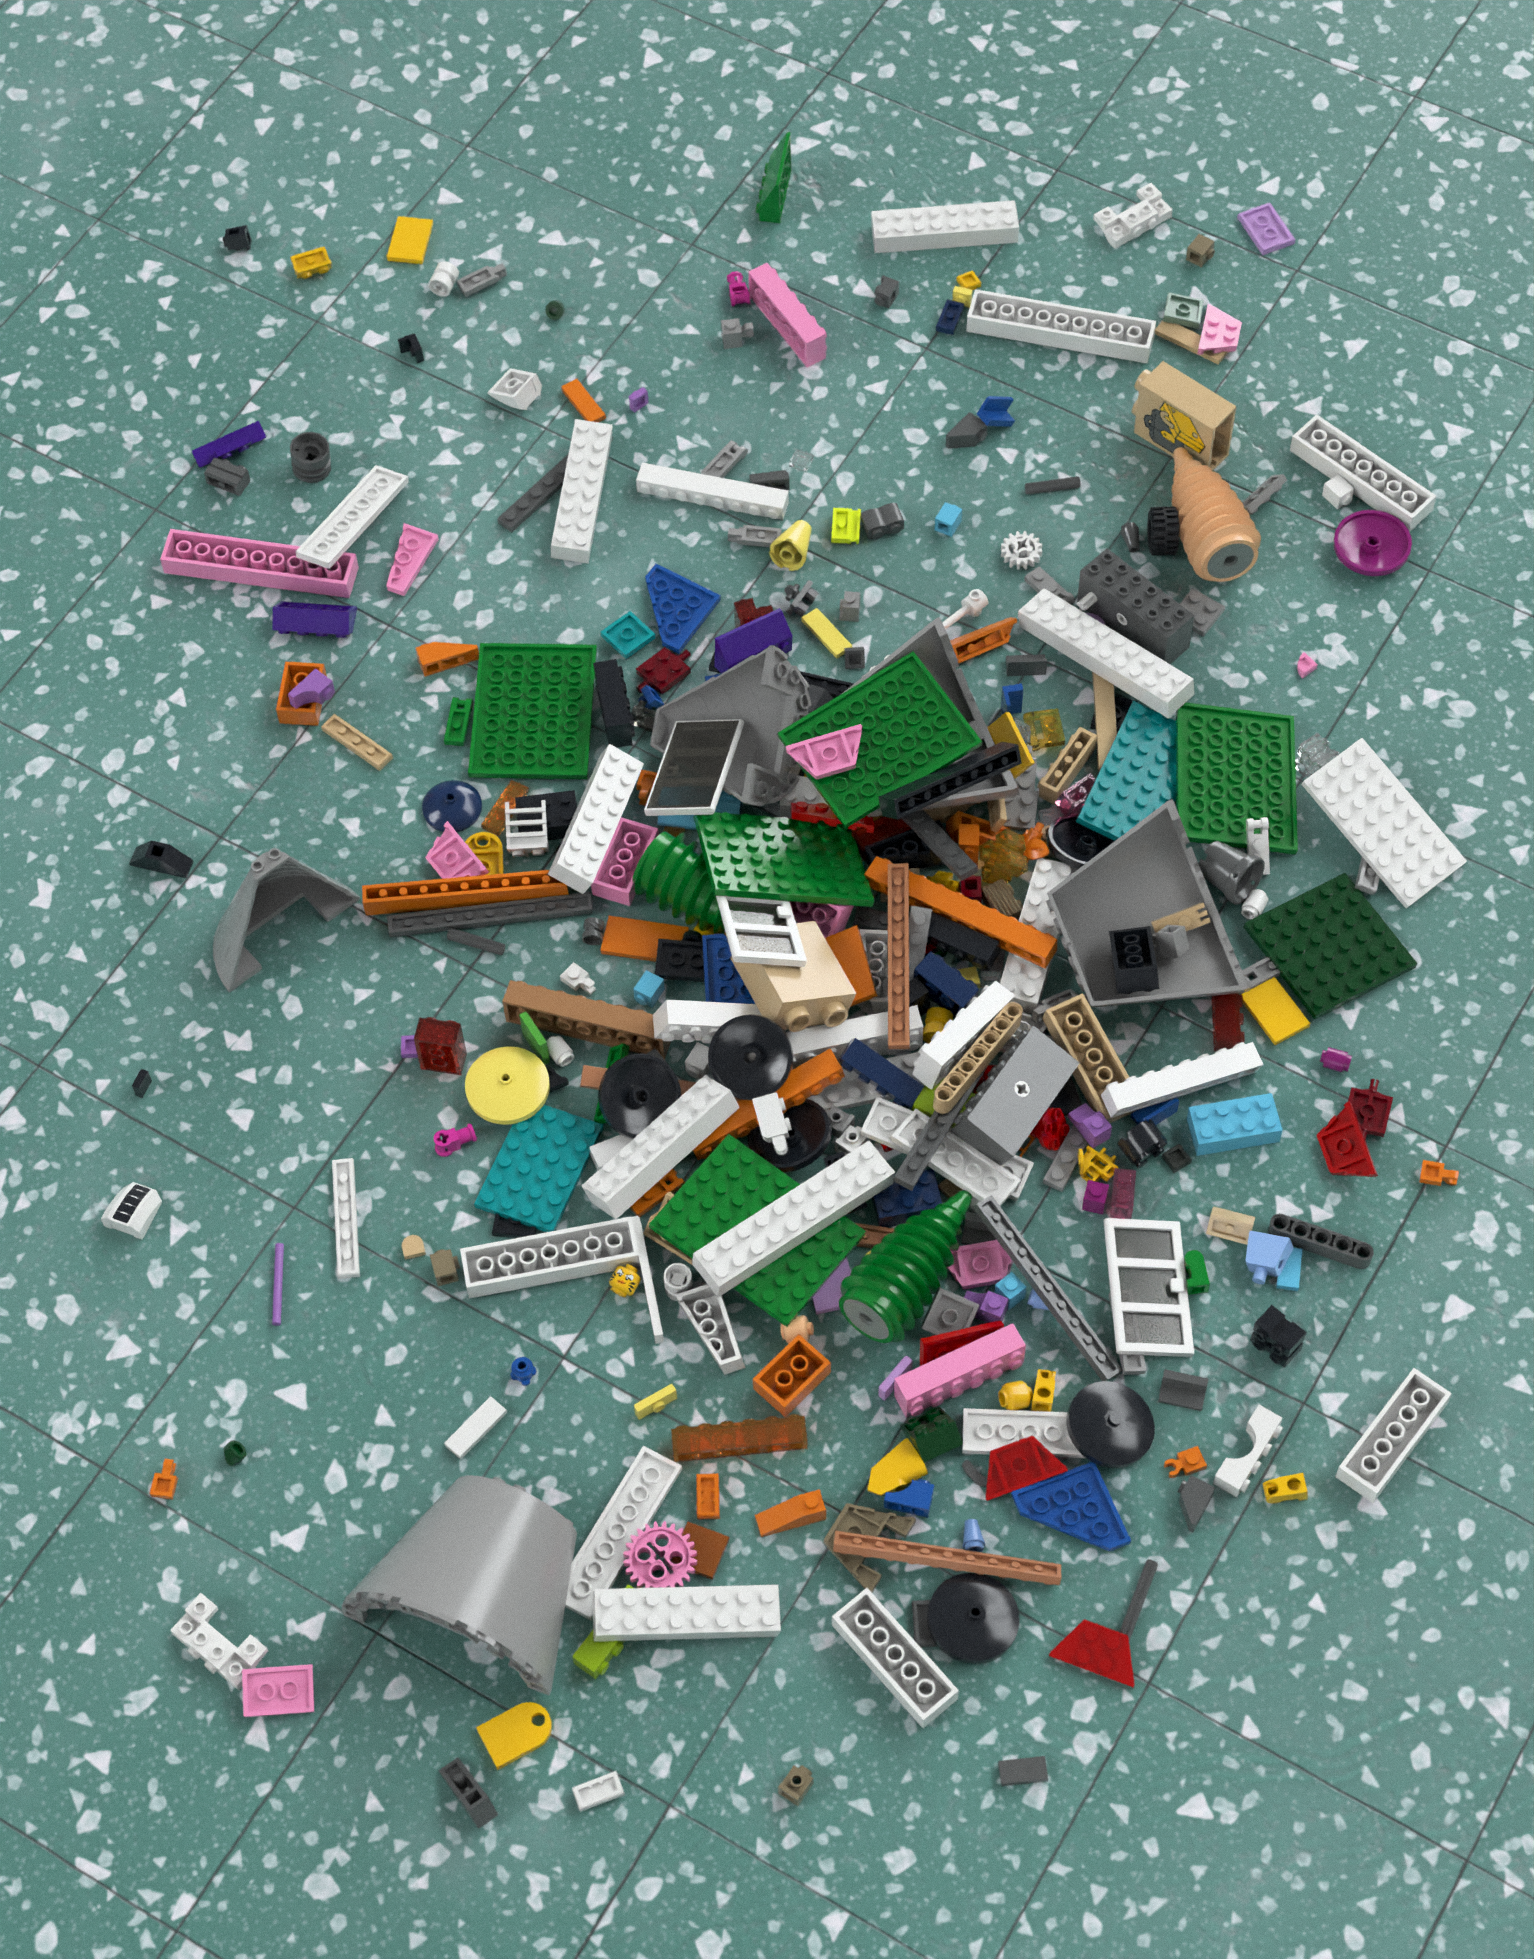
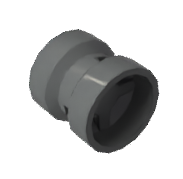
[582,917,604,945]

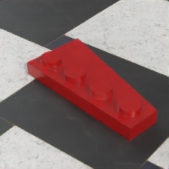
[790,801,874,833]
[919,1320,1004,1367]

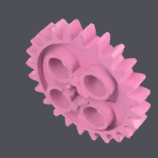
[623,1521,697,1588]

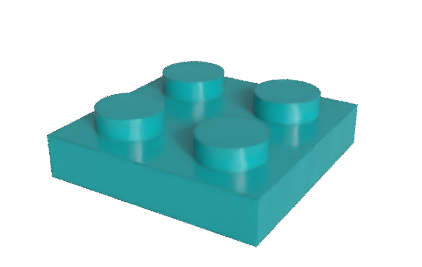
[600,611,655,659]

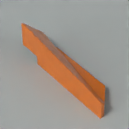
[950,617,1017,664]

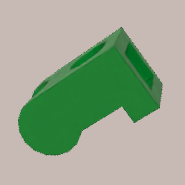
[1184,1250,1210,1295]

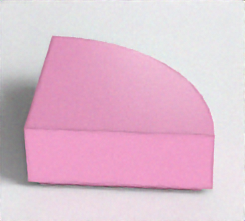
[1297,652,1318,679]

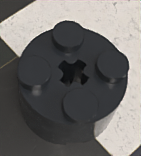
[1117,1119,1167,1169]

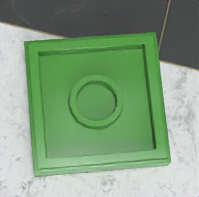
[519,1011,550,1065]

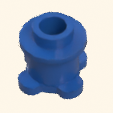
[510,1357,537,1386]

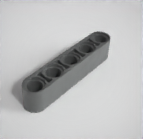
[1268,1213,1374,1269]

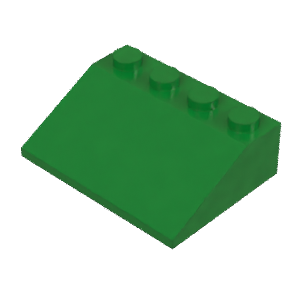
[756,132,792,223]

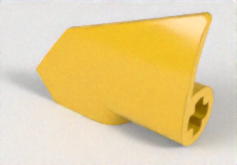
[868,1438,928,1496]

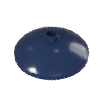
[422,780,482,832]

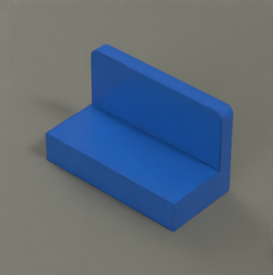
[976,396,1015,427]
[1001,683,1023,715]
[1131,1097,1179,1125]

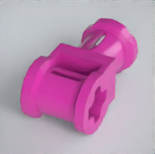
[727,271,750,307]
[433,1123,477,1157]

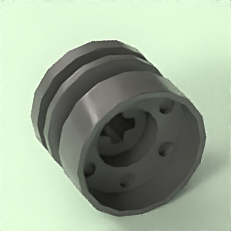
[290,432,331,483]

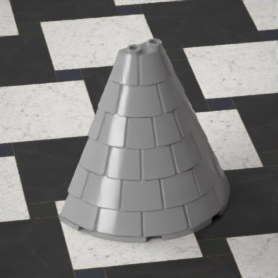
[650,645,812,806]
[213,848,360,993]

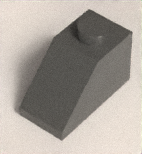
[946,412,987,449]
[1178,1475,1215,1533]

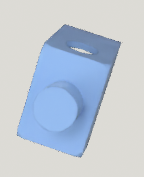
[1246,1231,1294,1284]

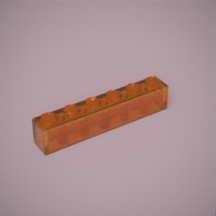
[671,1414,808,1462]

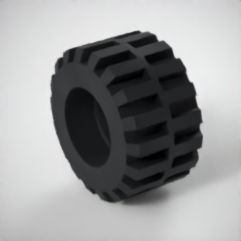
[1147,506,1179,556]

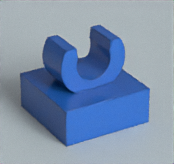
[638,685,665,712]

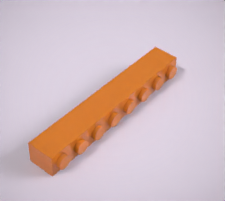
[692,1048,845,1160]

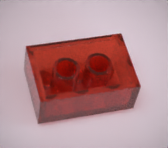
[414,1017,467,1075]

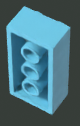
[1187,1093,1283,1156]

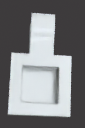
[560,962,596,995]

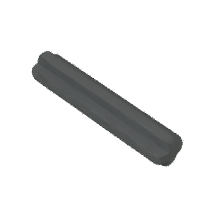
[1025,476,1081,494]
[447,928,505,955]

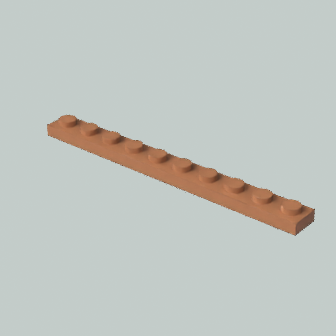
[888,863,910,1050]
[833,1531,1061,1585]

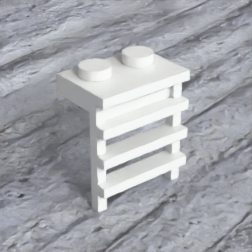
[505,800,549,857]

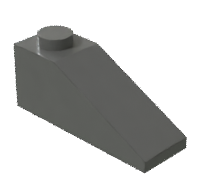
[439,1757,498,1829]

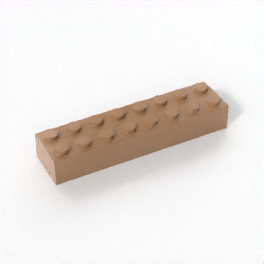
[502,980,671,1060]

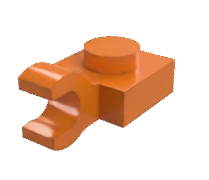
[636,769,657,806]
[1419,1160,1459,1186]
[149,1459,178,1500]

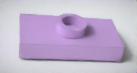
[879,1356,912,1401]

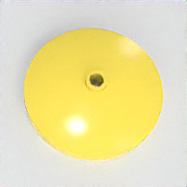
[465,1046,550,1125]

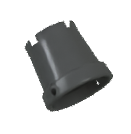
[1198,841,1265,905]

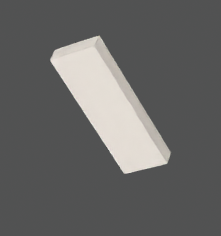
[444,1396,507,1460]

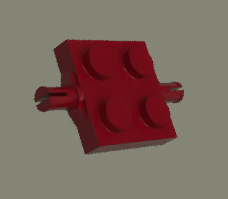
[636,647,691,694]
[1348,1079,1393,1140]

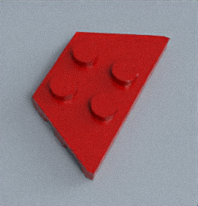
[1316,1101,1378,1177]
[985,1435,1068,1501]
[1049,1619,1135,1688]

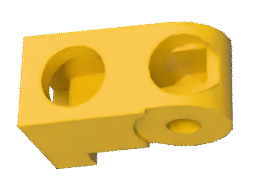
[1031,1369,1056,1412]
[1262,1473,1308,1504]

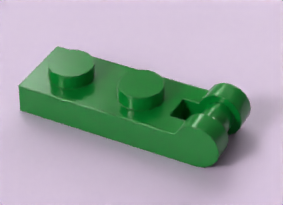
[444,697,473,746]

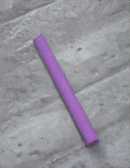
[272,1243,284,1326]

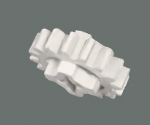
[1001,531,1042,570]

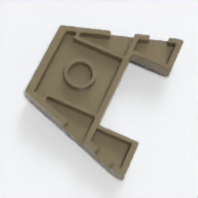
[823,1503,916,1593]

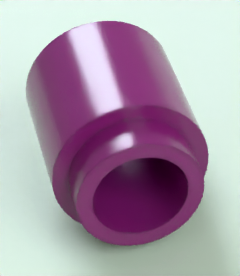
[1320,1047,1352,1072]

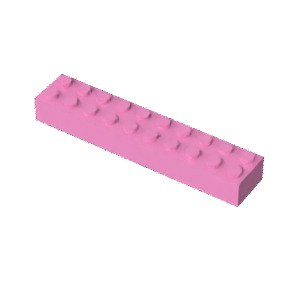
[160,529,359,598]

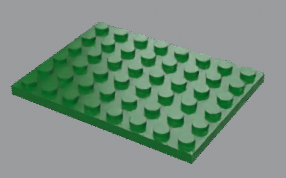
[468,643,597,779]
[777,651,982,829]
[1176,702,1298,855]
[693,812,874,907]
[649,1134,866,1327]

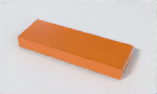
[561,379,606,423]

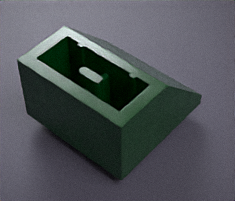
[900,1407,963,1463]

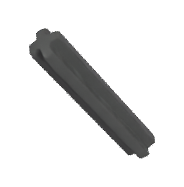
[1119,1559,1158,1641]

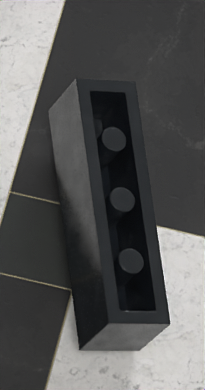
[927,912,1001,971]

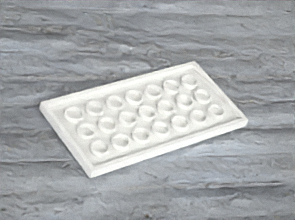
[1301,738,1467,909]

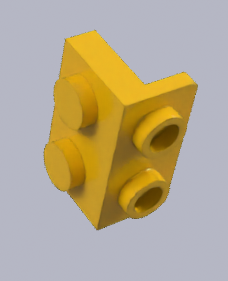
[290,246,332,279]

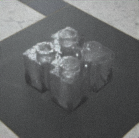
[1295,733,1341,778]

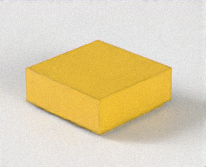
[956,270,981,290]

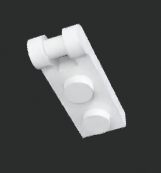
[1246,817,1270,875]

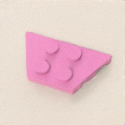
[1197,304,1242,355]
[786,724,862,780]
[425,821,489,879]
[946,1240,1013,1290]

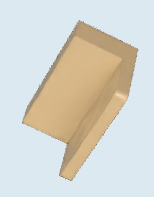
[1206,1207,1255,1245]

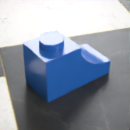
[884,1479,934,1518]

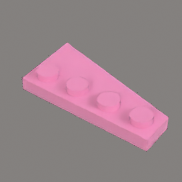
[386,523,439,596]

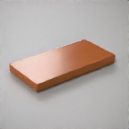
[600,916,689,962]
[825,925,877,1007]

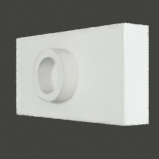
[572,1771,624,1812]

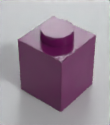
[1082,1180,1109,1215]

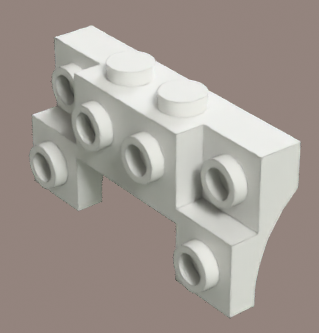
[1093,183,1173,249]
[171,1593,268,1690]

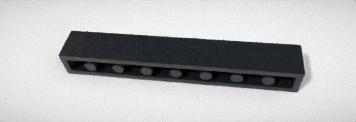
[878,742,1022,820]

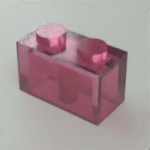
[1054,773,1096,816]
[1110,1168,1136,1219]

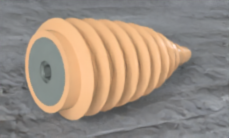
[1172,447,1261,582]

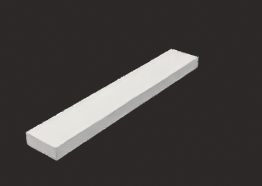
[332,1158,360,1279]
[632,1216,664,1344]

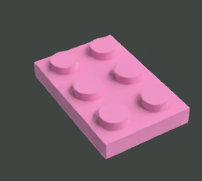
[242,1664,315,1717]

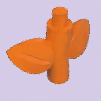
[1012,821,1050,870]

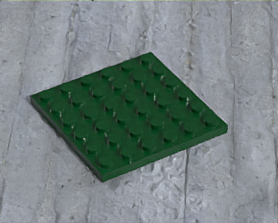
[1244,873,1417,1019]

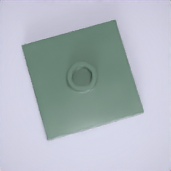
[1163,293,1204,329]

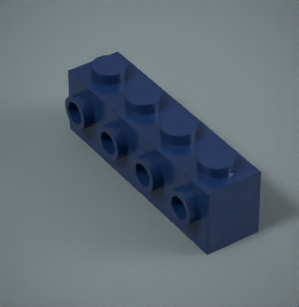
[838,1038,924,1108]

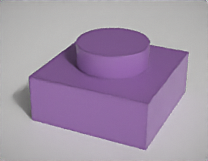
[629,387,649,413]
[401,1035,423,1058]

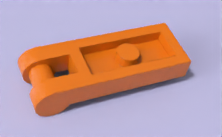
[629,1169,685,1217]

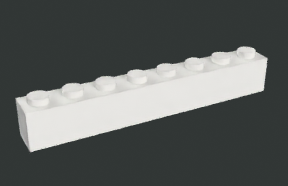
[636,463,789,520]
[1101,1042,1263,1118]

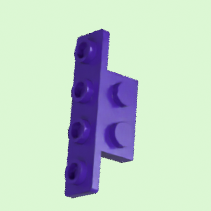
[192,421,266,468]

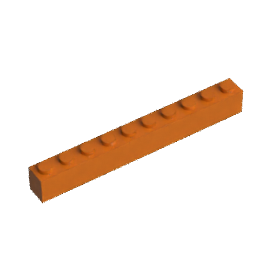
[864,856,1057,969]
[362,870,568,916]

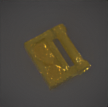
[1023,708,1065,751]

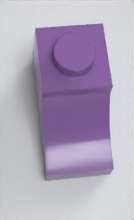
[288,669,335,709]
[1068,1103,1112,1148]
[964,1290,1009,1323]

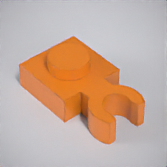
[1164,1446,1207,1478]

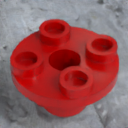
[1030,1108,1070,1151]

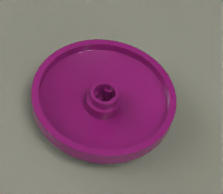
[1333,510,1412,576]

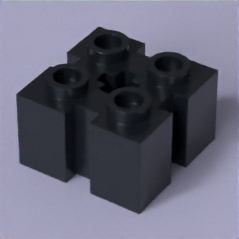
[1250,1305,1307,1368]

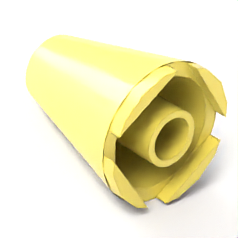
[769,520,812,571]

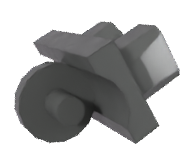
[784,580,819,617]

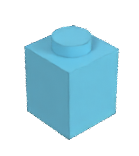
[935,502,962,537]
[633,970,665,1008]
[995,1272,1026,1310]

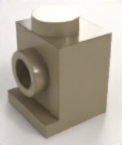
[778,1765,814,1806]

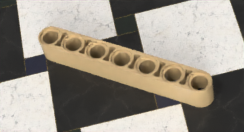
[933,1002,1023,1114]

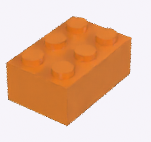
[276,662,327,726]
[753,1334,831,1417]

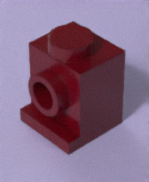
[960,875,982,903]

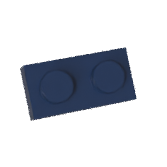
[936,299,964,335]

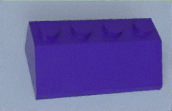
[272,601,357,638]
[715,608,793,674]

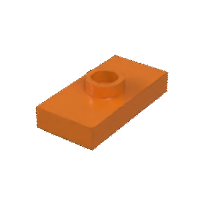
[696,1473,720,1520]

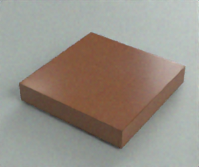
[670,1521,730,1580]

